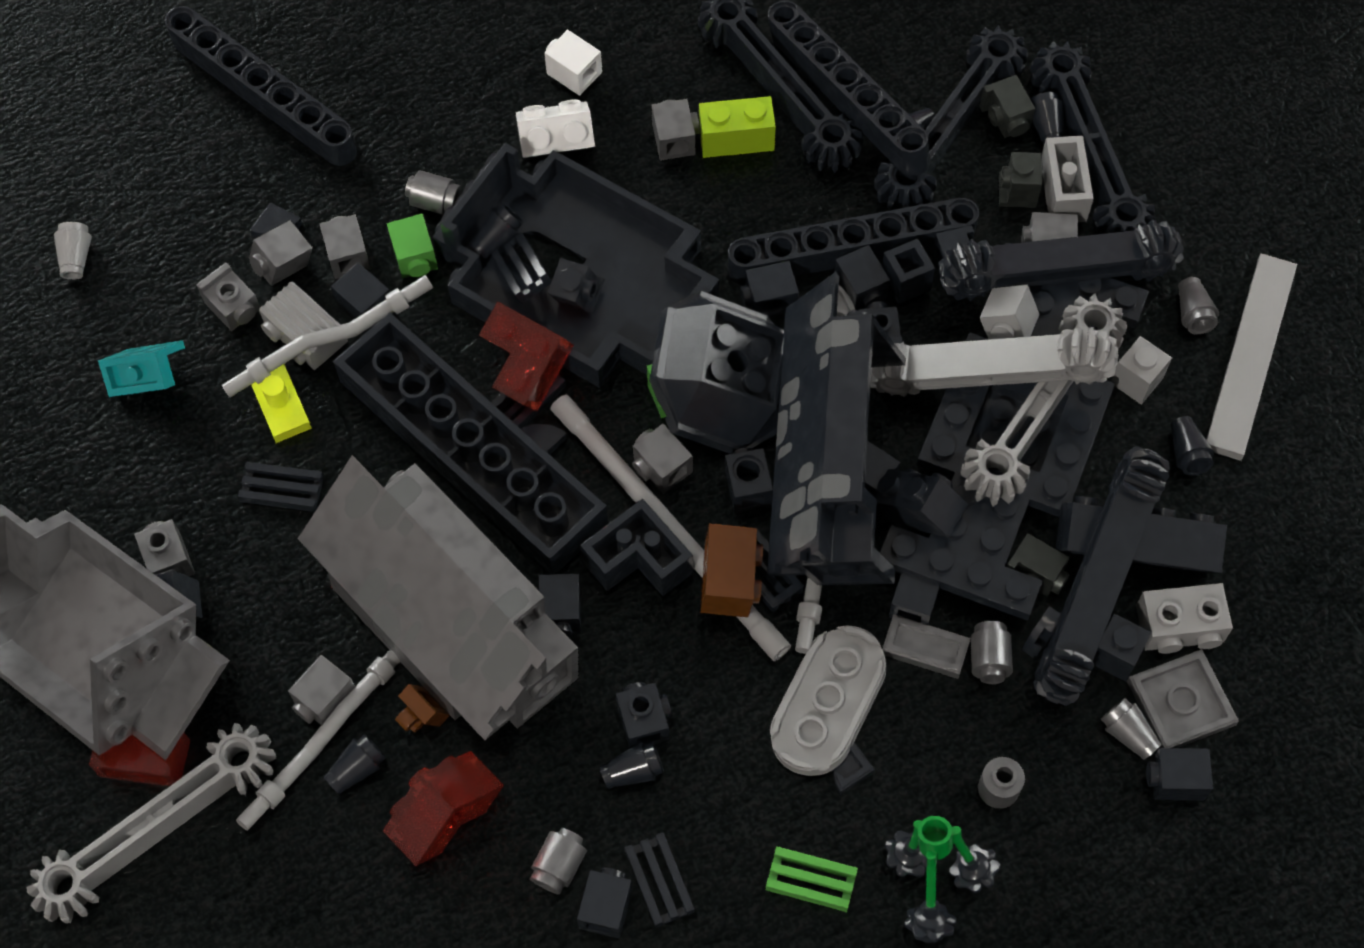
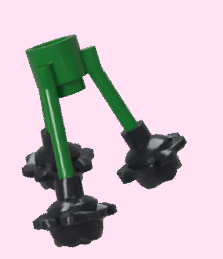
[885,816,1001,943]

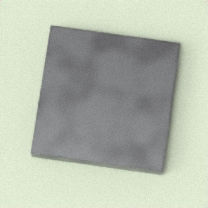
[1127,649,1239,748]

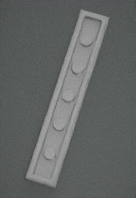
[1206,253,1297,461]

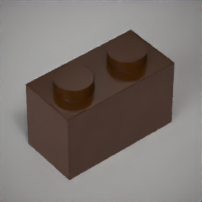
[701,523,763,618]

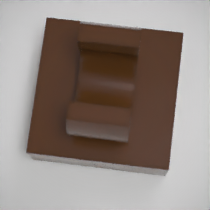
[395,684,450,732]

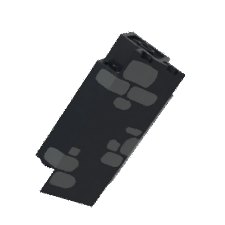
[767,272,906,585]

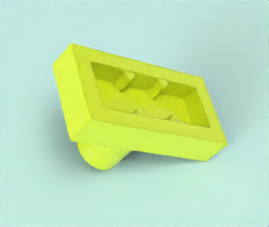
[251,364,312,443]

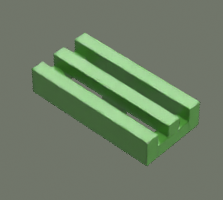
[766,846,858,912]

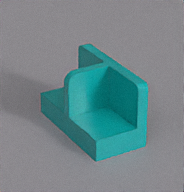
[98,340,185,397]

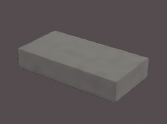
[882,614,971,679]

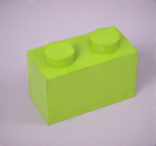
[699,96,776,158]

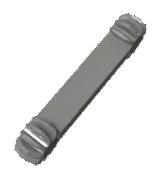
[961,294,1127,507]
[870,326,1118,397]
[26,723,276,923]

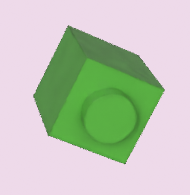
[387,214,438,279]

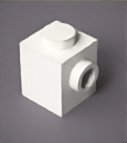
[545,30,602,96]

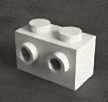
[515,100,595,158]

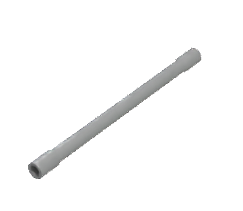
[551,394,791,661]

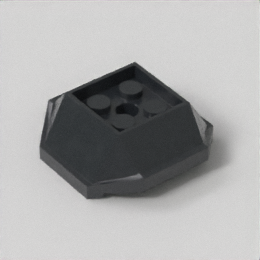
[649,291,784,454]

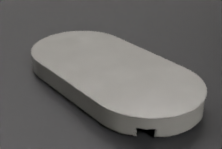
[770,625,886,776]

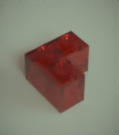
[479,301,574,411]
[383,751,504,866]

